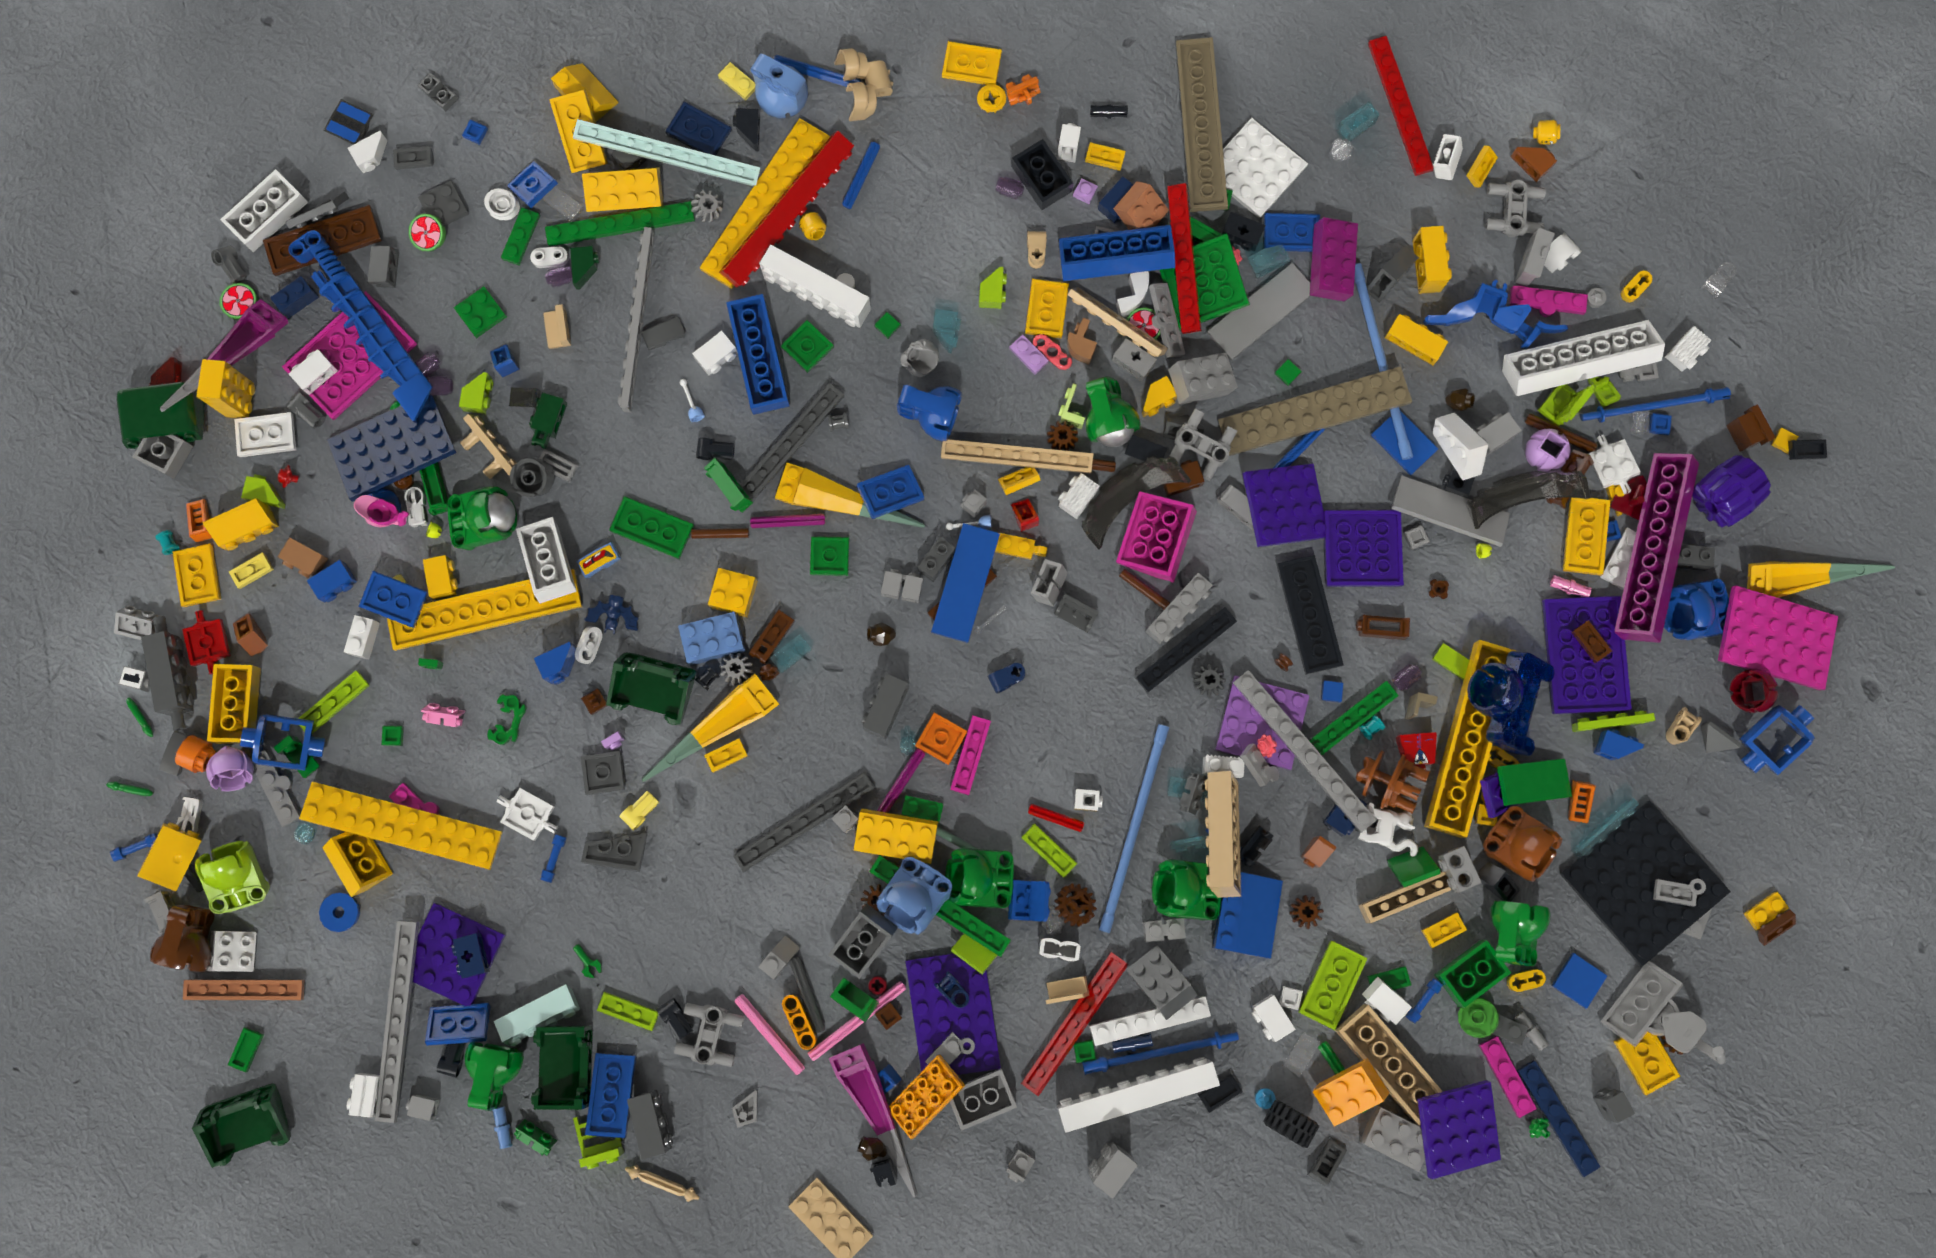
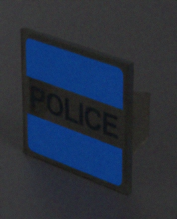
[323,99,373,145]

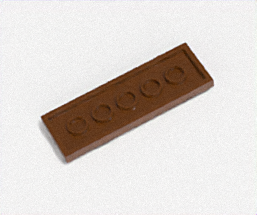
[263,205,382,276]

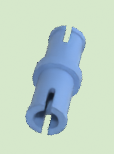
[492,1106,513,1149]

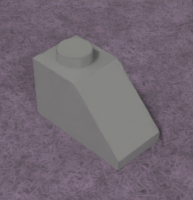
[759,935,801,979]

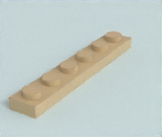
[1068,287,1168,357]

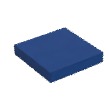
[507,161,558,208]
[1551,953,1607,1009]

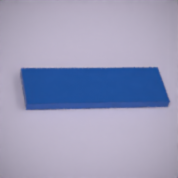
[931,523,1000,643]

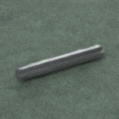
[789,957,825,1033]

